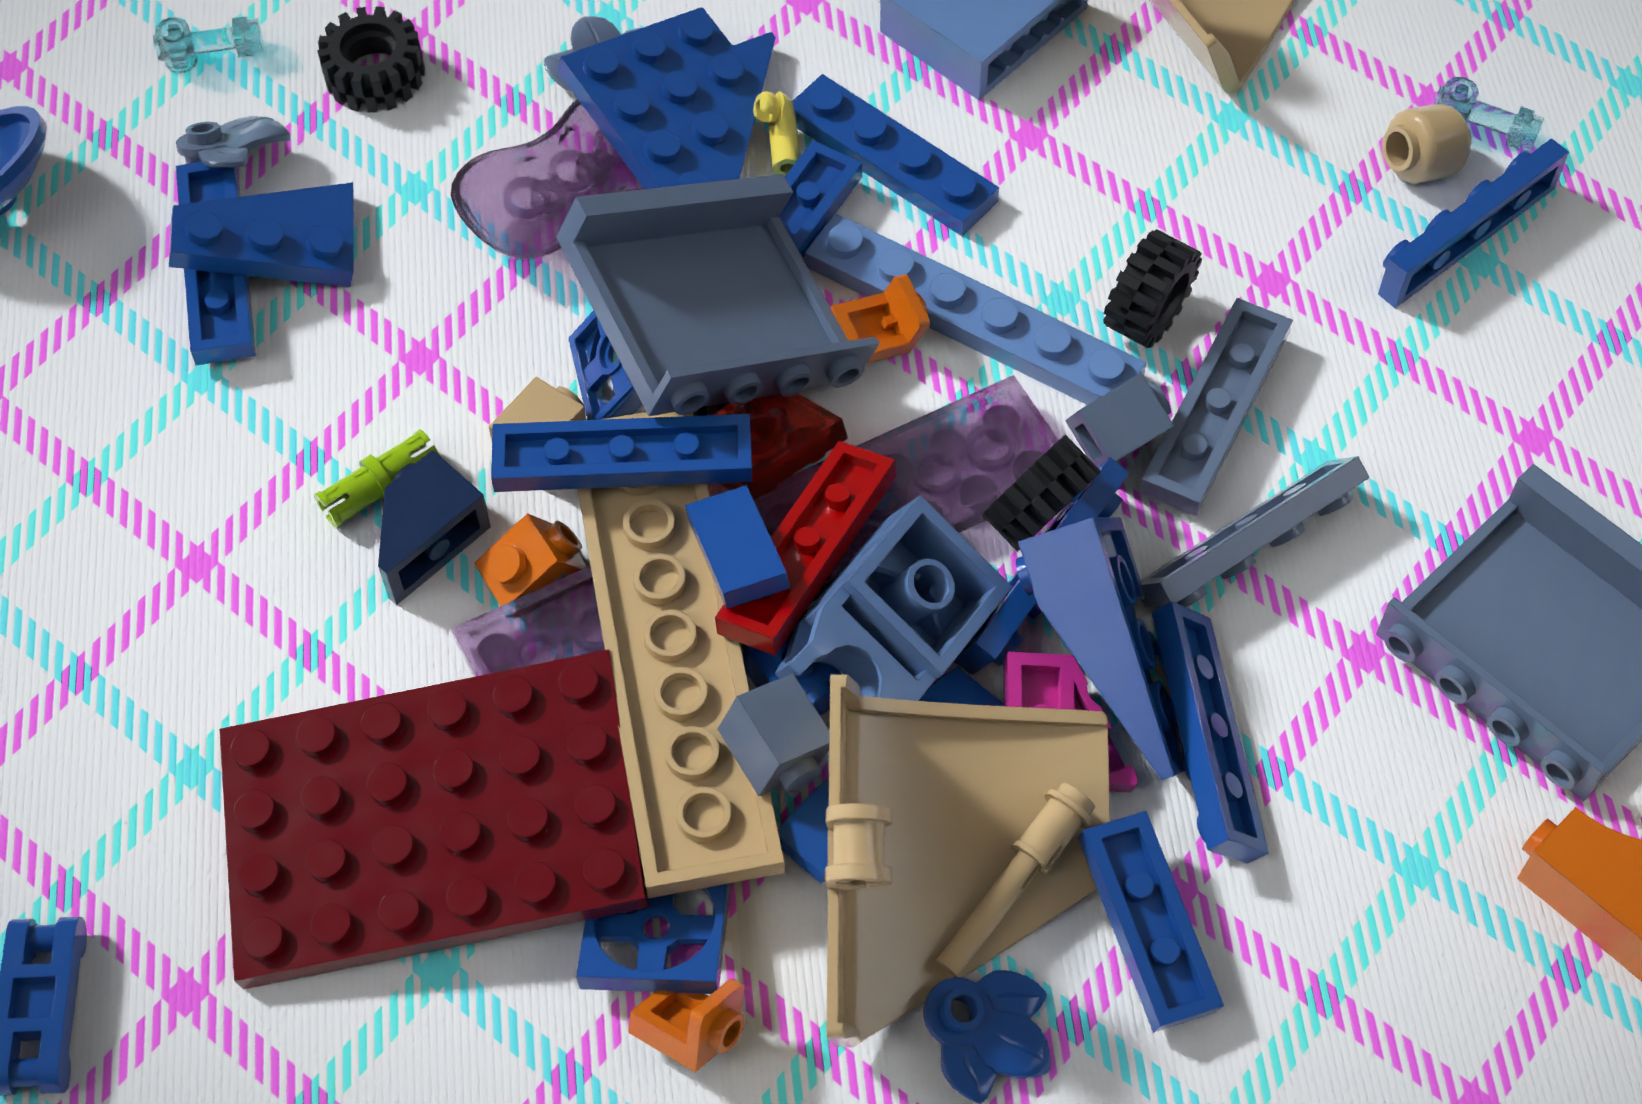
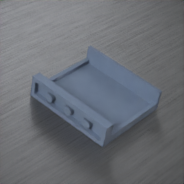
[556,174,880,416]
[1376,463,1642,801]

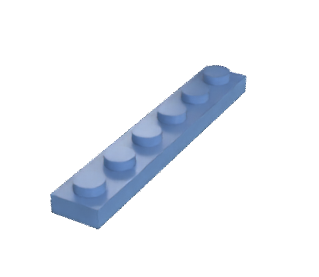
[805,213,1146,405]

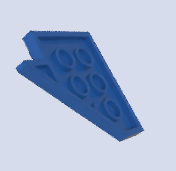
[558,7,776,189]

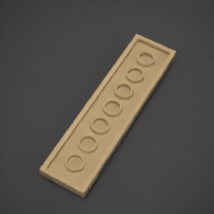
[577,412,785,898]

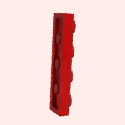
[715,441,896,656]

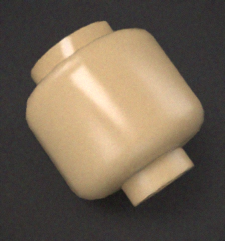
[1382,103,1472,184]

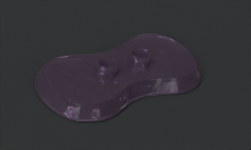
[450,99,644,261]

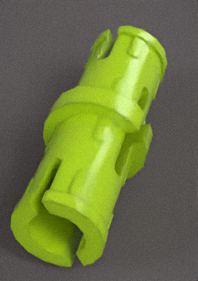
[314,429,439,528]

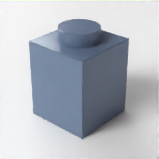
[1065,372,1174,467]
[717,673,830,796]

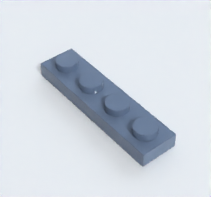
[1139,298,1293,516]
[1141,456,1370,607]

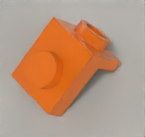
[830,274,930,364]
[474,513,590,615]
[628,978,745,1073]

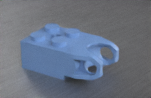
[775,495,1012,701]

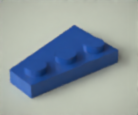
[168,182,354,287]

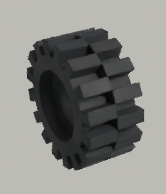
[317,6,425,113]
[1103,229,1202,348]
[982,434,1102,552]

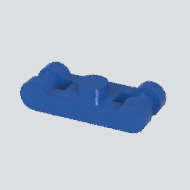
[0,917,87,1095]

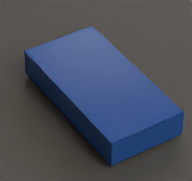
[685,485,789,609]

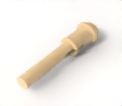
[935,782,1095,977]

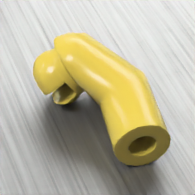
[753,91,801,176]

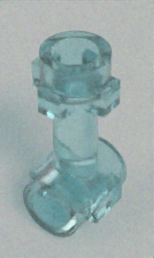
[153,16,264,73]
[1433,77,1545,150]

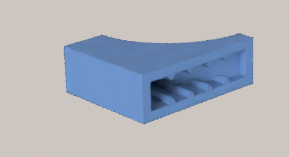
[879,0,1088,100]

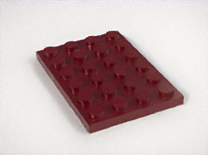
[219,649,650,989]

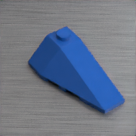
[1016,517,1184,780]

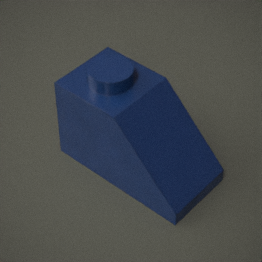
[378,450,491,605]

